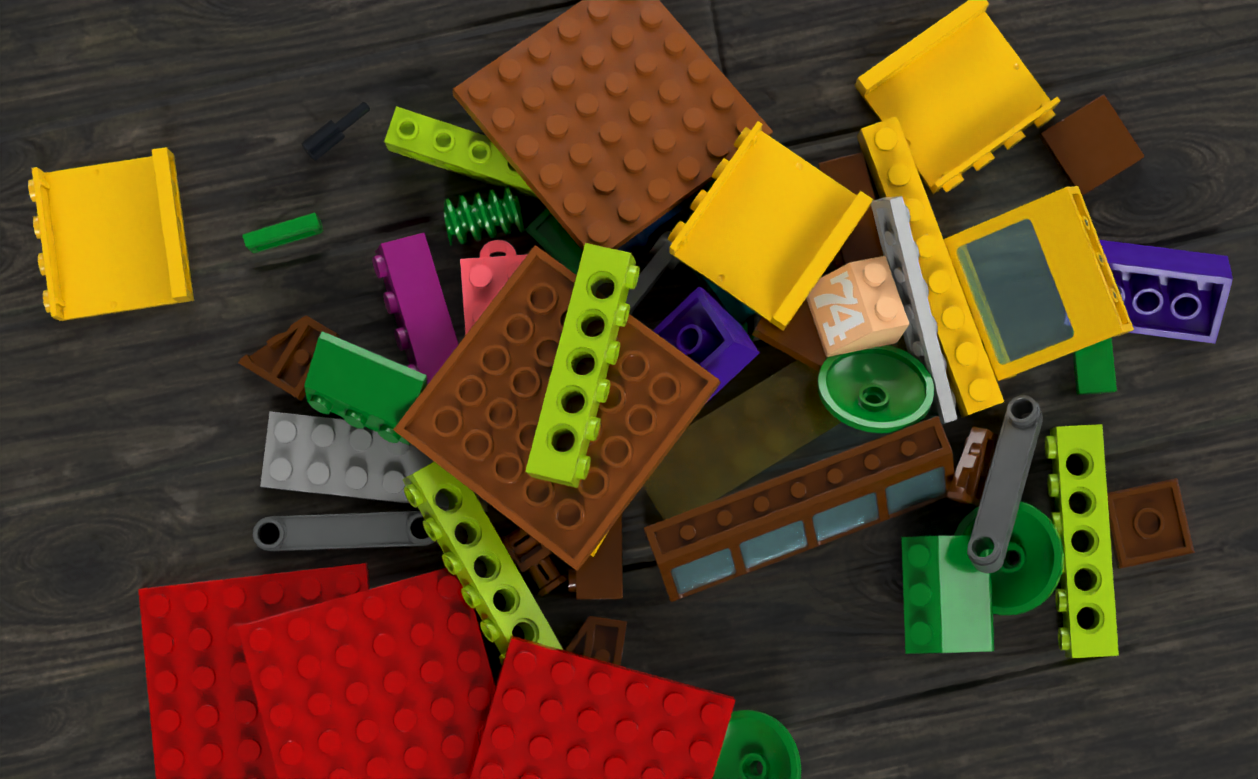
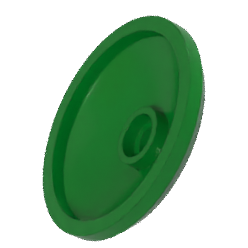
[817,345,934,433]
[954,501,1064,615]
[712,710,801,779]

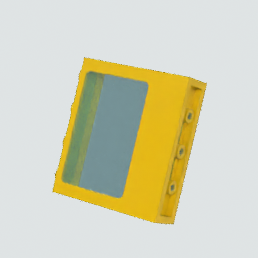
[943,186,1134,381]

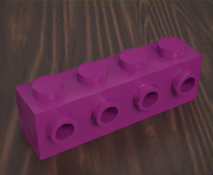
[372,233,458,384]

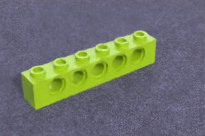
[384,106,541,201]
[525,243,640,488]
[1045,424,1119,658]
[402,461,563,665]

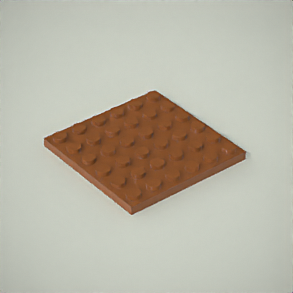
[453,0,773,251]
[393,245,721,571]

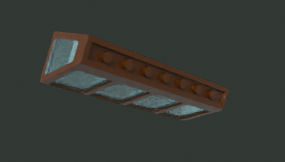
[644,416,954,602]

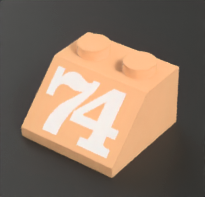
[806,256,909,358]

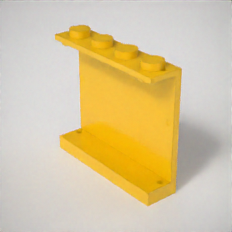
[855,0,1061,194]
[667,121,873,331]
[28,147,194,321]

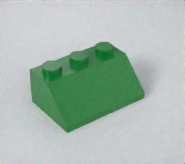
[304,331,428,446]
[902,535,994,654]

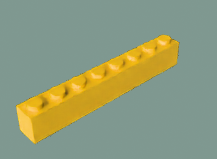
[857,116,1004,417]

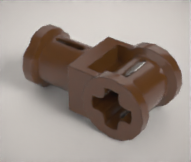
[499,527,569,598]

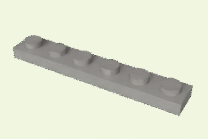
[871,196,957,424]

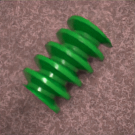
[443,186,525,245]

